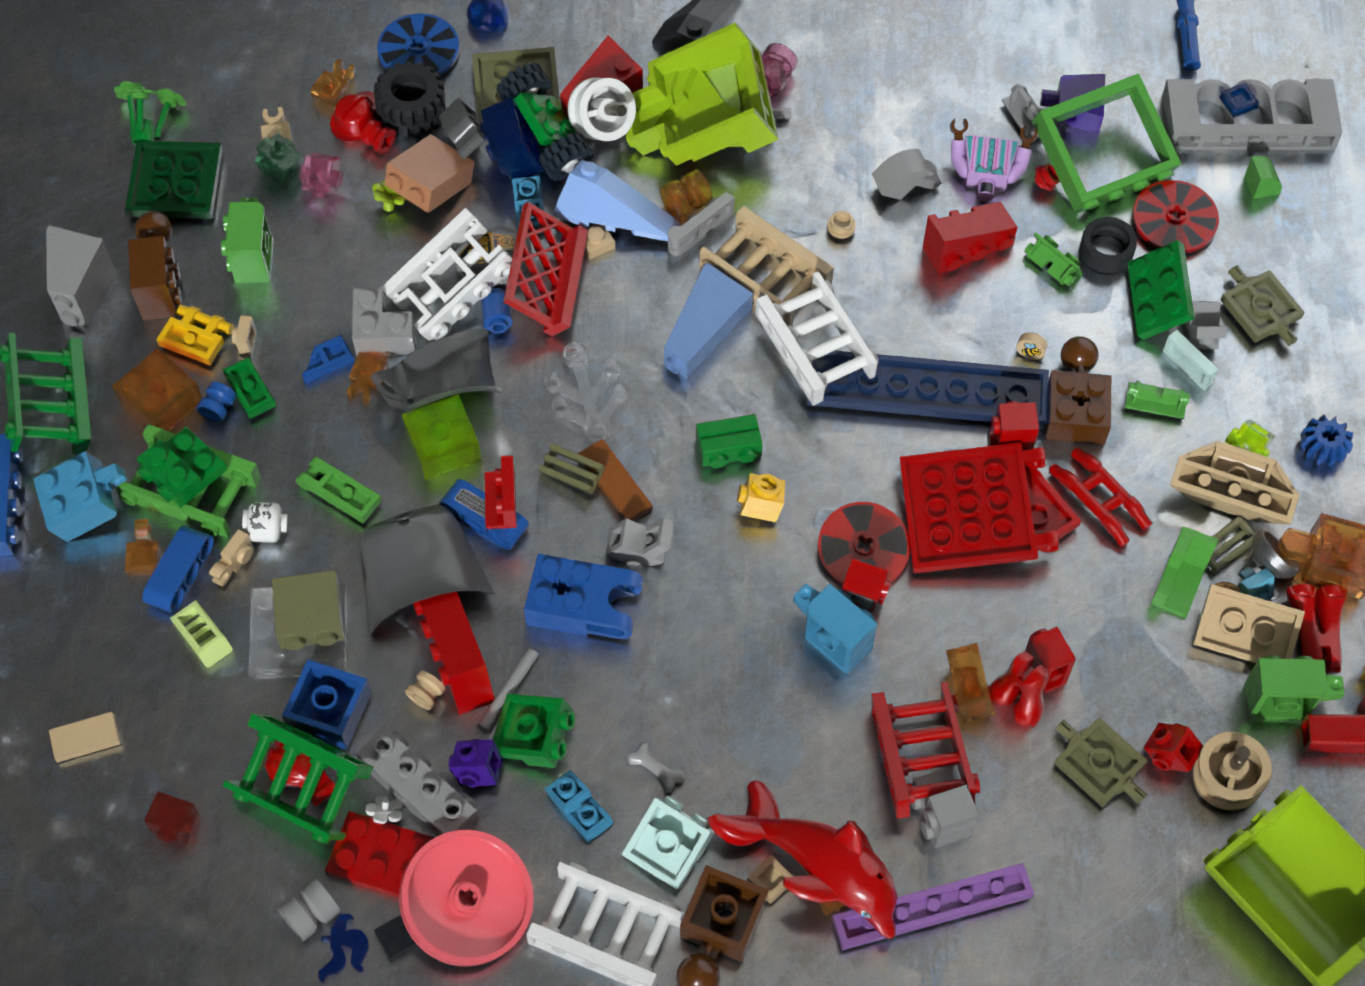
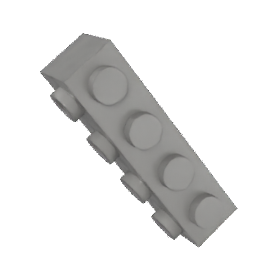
[356,726,479,836]

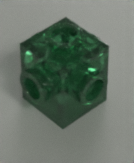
[254,132,303,184]

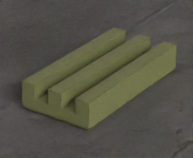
[538,443,606,494]
[1207,515,1257,576]

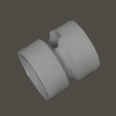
[277,878,341,942]

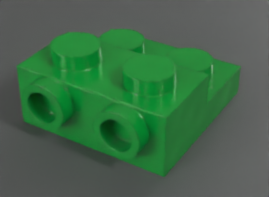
[136,426,228,508]
[493,694,575,768]

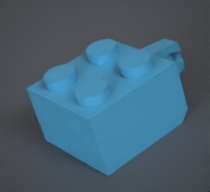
[33,451,127,542]
[793,583,877,675]

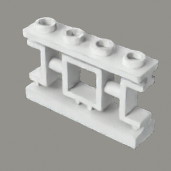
[381,208,512,342]

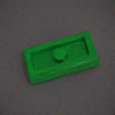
[222,357,276,419]

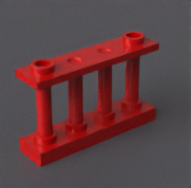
[871,682,980,819]

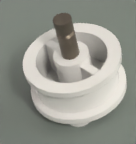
[568,77,636,141]

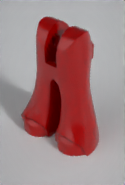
[1286,584,1347,673]
[989,652,1049,727]

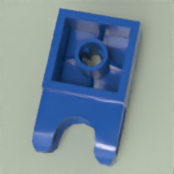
[524,554,644,639]

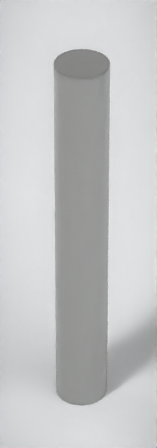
[477,648,539,732]

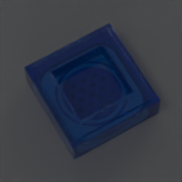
[1219,82,1260,118]

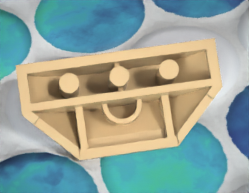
[1170,441,1300,525]

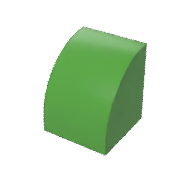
[1244,156,1282,199]

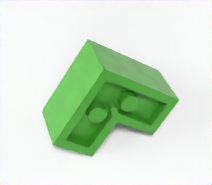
[1151,526,1218,617]

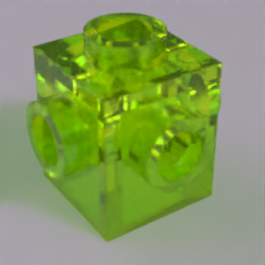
[1225,419,1275,457]

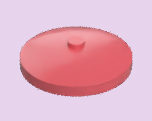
[399,830,534,967]

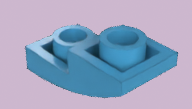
[512,176,544,228]
[545,769,614,843]

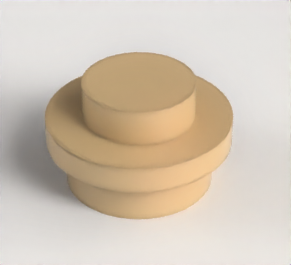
[827,211,856,239]

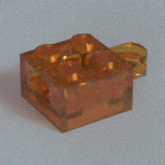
[1277,513,1365,599]

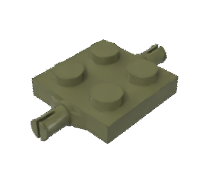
[1220,265,1305,346]
[1054,717,1148,808]

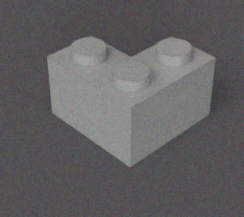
[352,288,416,357]
[911,767,979,849]

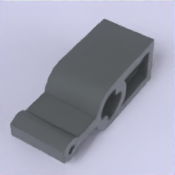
[439,97,485,159]

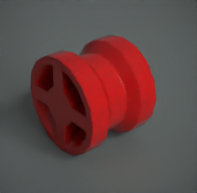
[361,119,396,154]

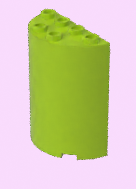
[1203,785,1365,986]

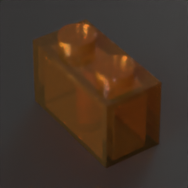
[946,643,996,722]

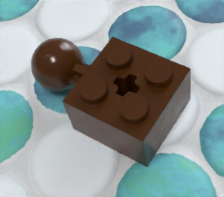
[128,211,182,321]
[1045,336,1112,445]
[677,865,769,986]

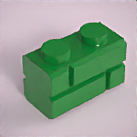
[696,414,763,468]

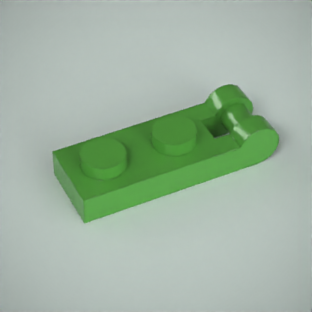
[295,457,382,524]

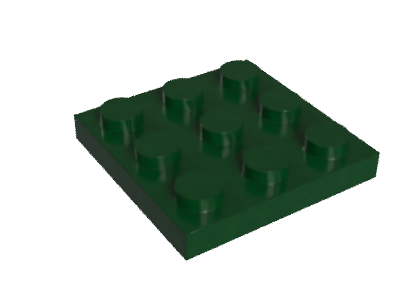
[125,141,223,219]

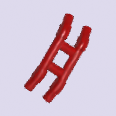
[1049,448,1153,547]

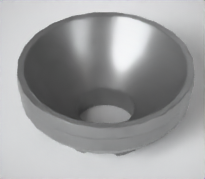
[1252,528,1300,579]

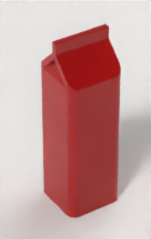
[1301,714,1365,754]

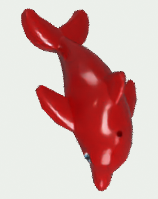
[708,780,898,939]

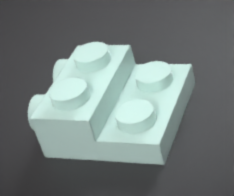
[621,796,715,890]

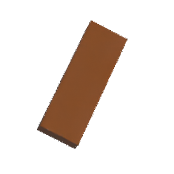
[578,439,653,521]

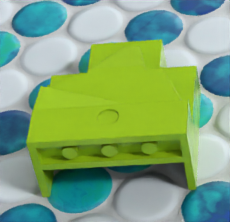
[625,22,779,165]

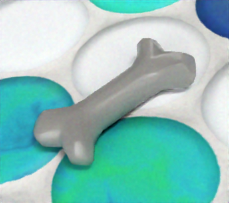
[627,742,685,794]

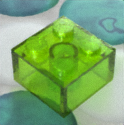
[401,395,482,481]

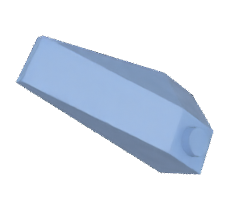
[553,160,680,241]

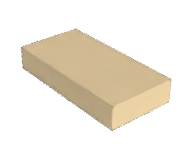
[49,712,121,763]

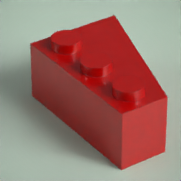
[922,202,1018,274]

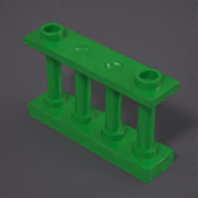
[0,333,91,455]
[222,713,374,844]

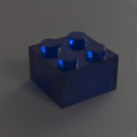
[480,98,545,180]

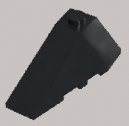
[652,0,741,51]

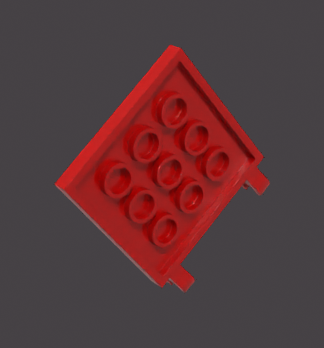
[899,442,1059,573]

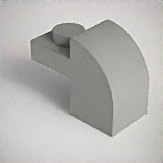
[872,149,942,200]
[1183,301,1227,349]
[606,517,674,566]

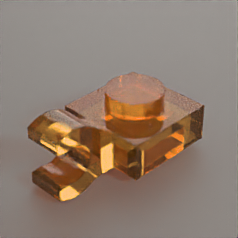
[125,519,160,576]

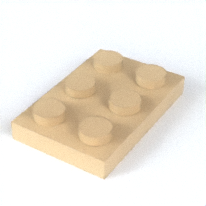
[1192,584,1305,663]

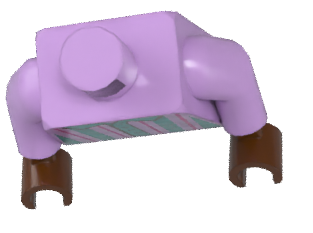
[950,118,1037,201]

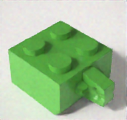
[221,197,273,283]
[1244,655,1344,720]

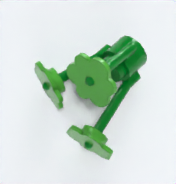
[114,81,187,144]

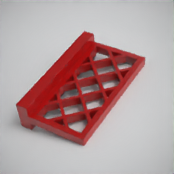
[503,202,588,336]

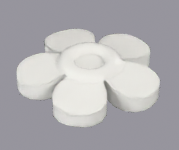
[366,796,403,824]

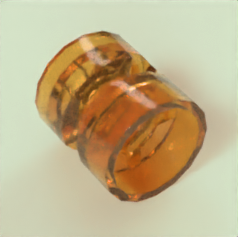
[660,169,713,220]

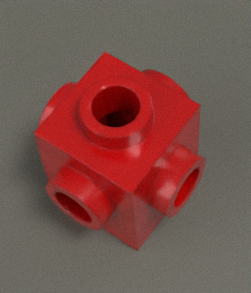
[1143,723,1203,772]

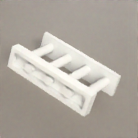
[755,271,878,406]
[527,862,683,986]

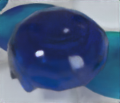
[466,0,511,33]

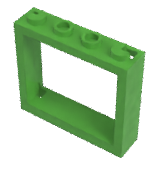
[1032,73,1181,211]

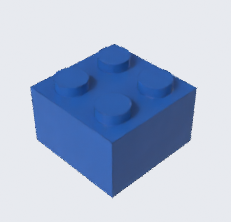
[282,659,372,750]

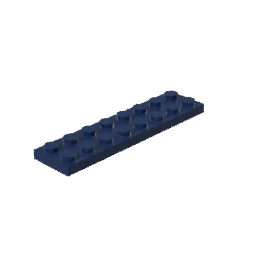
[807,350,1049,427]

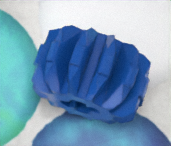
[1300,414,1353,467]

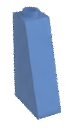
[664,263,753,379]

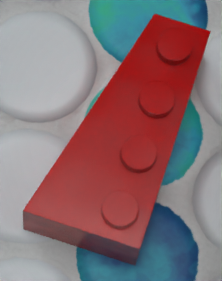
[413,591,495,715]

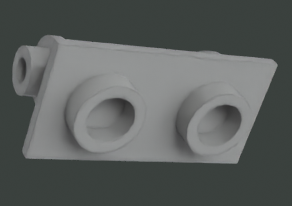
[1002,83,1040,139]

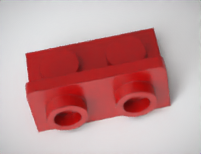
[484,456,517,529]

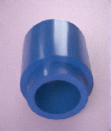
[481,288,513,333]

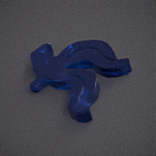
[318,914,369,984]

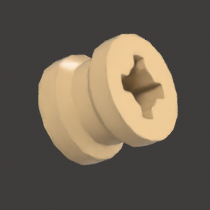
[405,670,446,710]

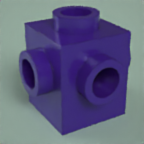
[449,739,503,788]

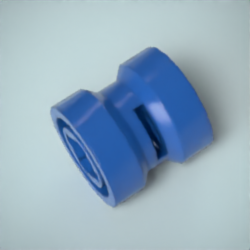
[196,381,237,423]

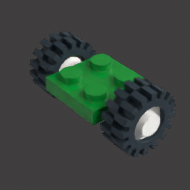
[496,62,594,182]

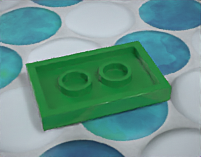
[1128,240,1195,340]

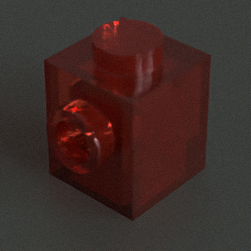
[144,791,201,844]

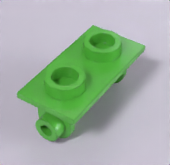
[1024,232,1083,286]
[1125,380,1190,419]

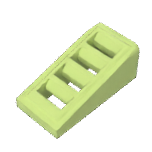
[170,600,233,668]

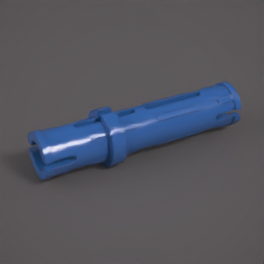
[1177,0,1201,71]

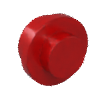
[1034,163,1060,191]

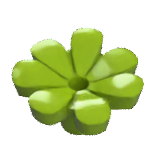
[372,180,407,211]

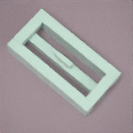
[1163,330,1219,391]

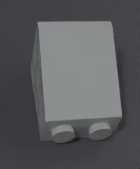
[46,225,116,328]

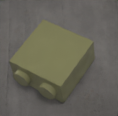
[272,570,344,650]

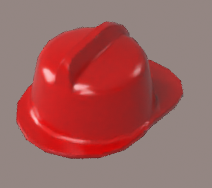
[330,91,378,142]

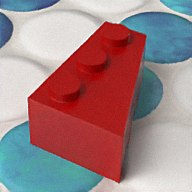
[560,35,643,121]

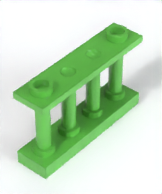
[115,424,261,538]

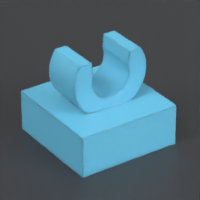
[1238,567,1274,600]

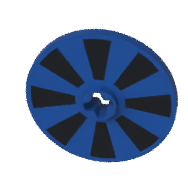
[377,13,460,76]

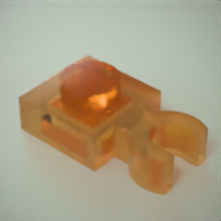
[310,59,355,107]
[347,352,388,405]

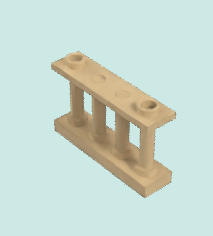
[699,206,834,326]

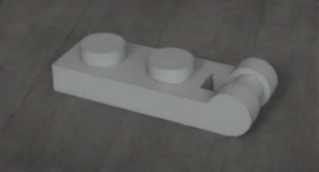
[668,191,735,256]

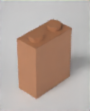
[384,134,475,213]

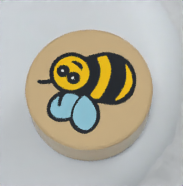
[1016,332,1048,360]

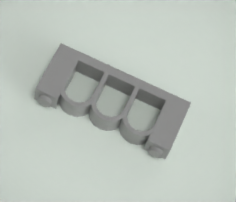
[1162,78,1342,150]

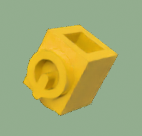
[737,473,785,522]

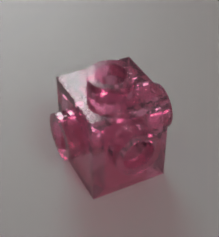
[300,152,343,198]

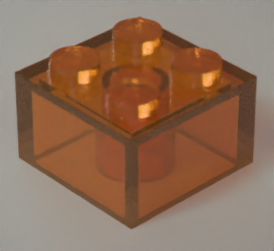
[112,348,203,431]

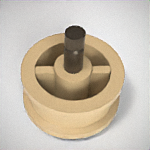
[1193,732,1272,811]

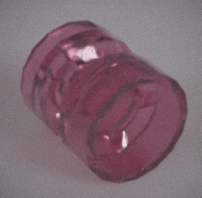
[761,43,798,96]

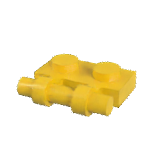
[156,304,234,365]

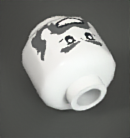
[242,502,288,543]

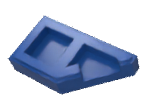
[302,335,355,384]

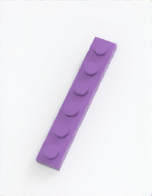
[832,863,1034,950]

